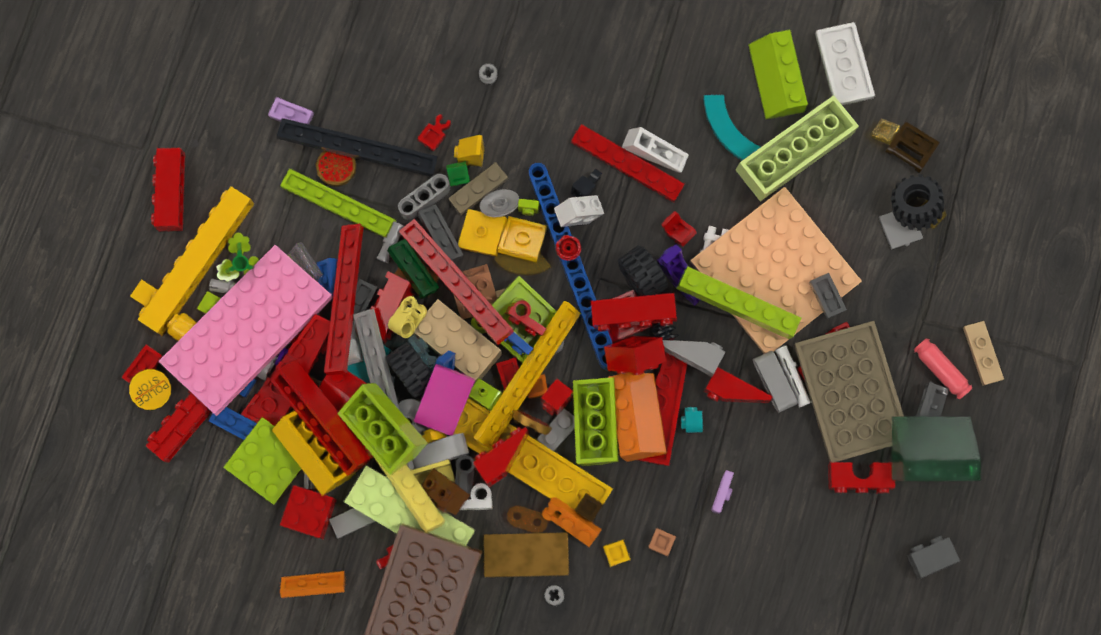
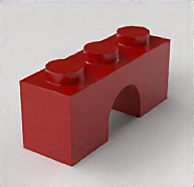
[828,462,895,494]

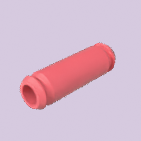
[914,338,972,399]

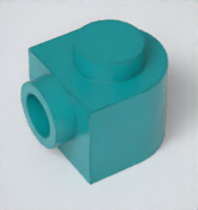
[681,407,703,433]

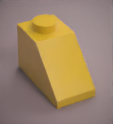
[454,135,484,166]

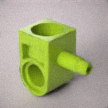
[468,378,503,411]

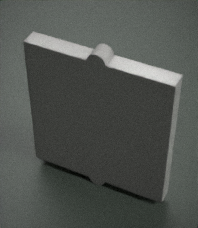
[878,211,923,250]

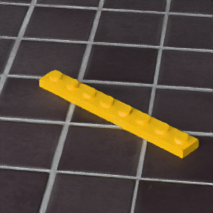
[474,301,581,450]

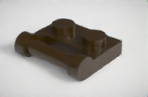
[886,121,940,173]

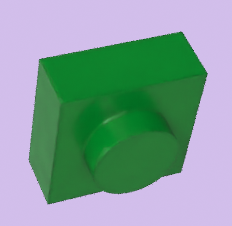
[446,161,470,186]

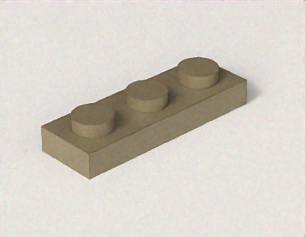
[448,162,508,215]

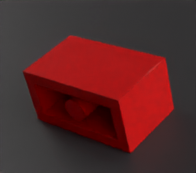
[541,379,574,416]

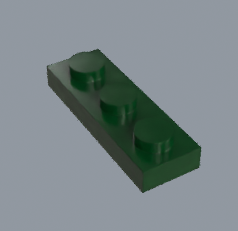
[387,239,440,299]

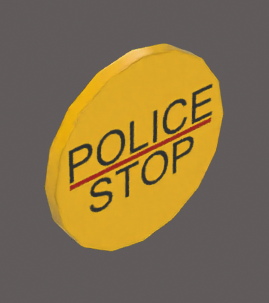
[129,369,171,410]

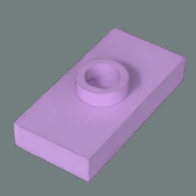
[711,471,734,514]

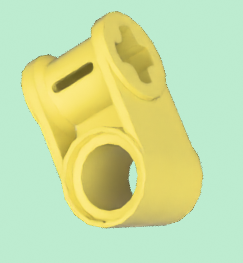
[388,296,427,338]

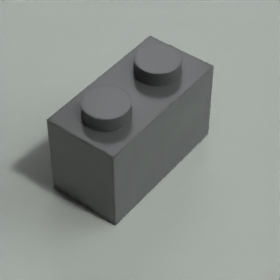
[907,536,960,579]

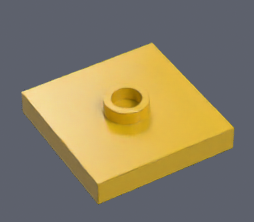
[458,209,507,257]
[498,216,547,262]

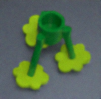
[217,233,259,282]

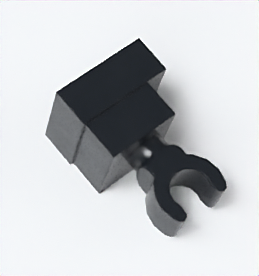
[570,169,602,197]

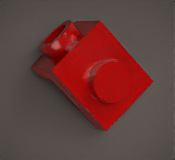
[662,211,697,247]

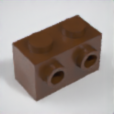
[421,468,470,516]

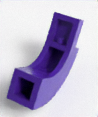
[657,245,700,306]

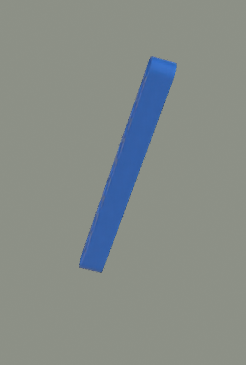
[529,163,612,371]

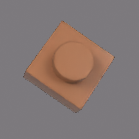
[648,528,676,556]

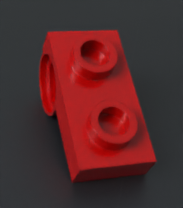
[505,300,547,337]

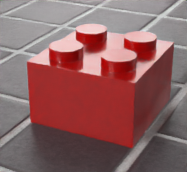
[604,336,666,375]
[280,485,337,540]

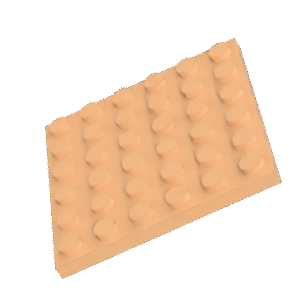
[690,187,862,354]

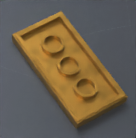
[484,533,569,577]

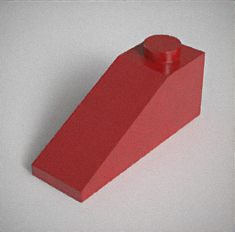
[704,367,773,403]

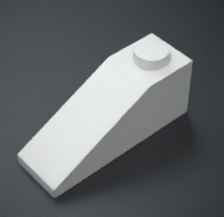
[622,127,689,173]

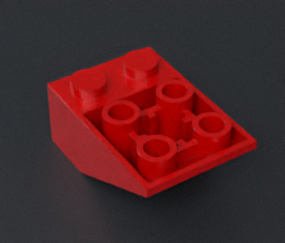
[473,427,529,488]

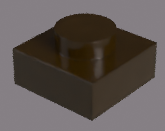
[574,493,604,522]

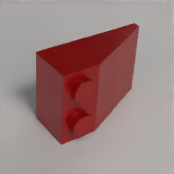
[319,370,367,412]

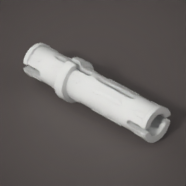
[775,346,812,407]

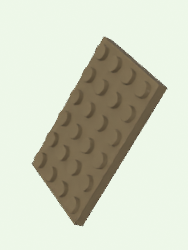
[794,321,911,463]

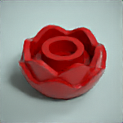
[556,235,581,261]

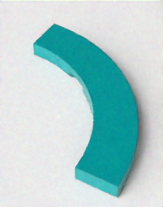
[703,95,761,161]

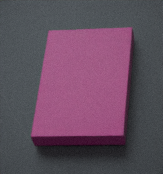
[413,364,475,436]

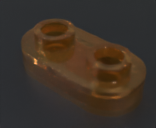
[507,506,548,533]

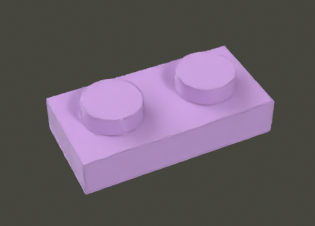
[268,97,314,124]

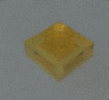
[871,118,900,145]

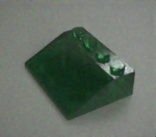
[892,416,981,481]

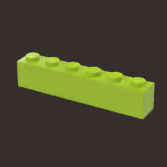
[676,267,801,339]

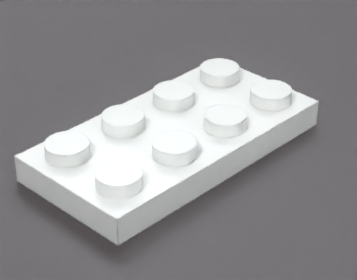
[815,22,875,105]

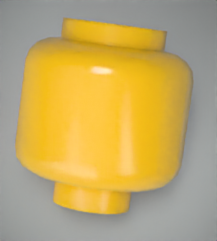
[166,313,197,341]

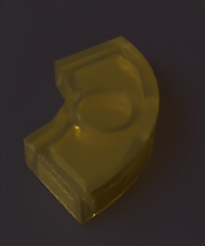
[494,253,551,276]

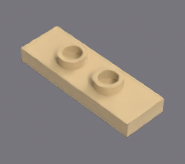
[963,321,1004,386]

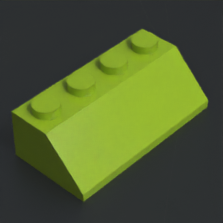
[749,30,808,119]
[573,377,618,466]
[338,383,428,475]

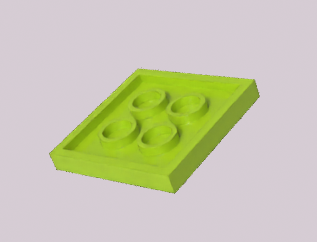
[492,276,557,363]
[223,417,301,504]

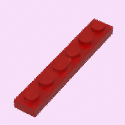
[571,124,685,202]

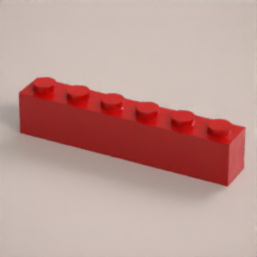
[270,360,373,476]

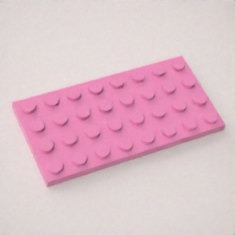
[159,245,333,416]

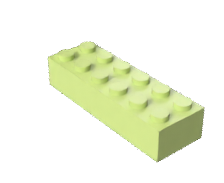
[736,95,859,201]
[344,466,475,546]

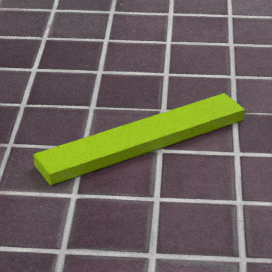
[280,168,396,238]

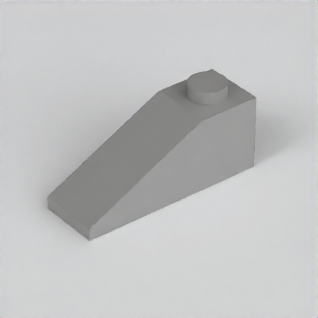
[663,340,725,377]

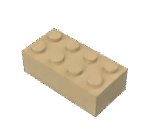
[413,299,502,384]

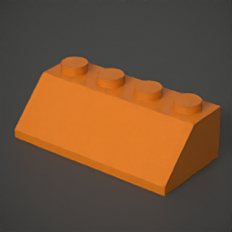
[608,372,667,462]

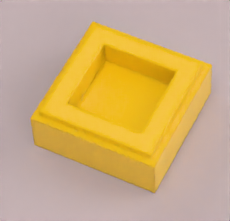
[130,280,156,306]
[603,540,630,567]

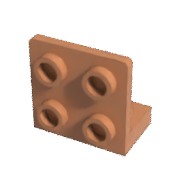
[454,264,497,319]

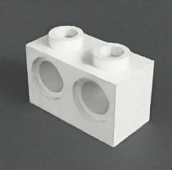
[554,195,604,227]

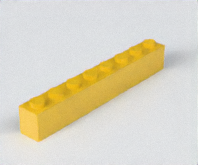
[138,187,254,336]

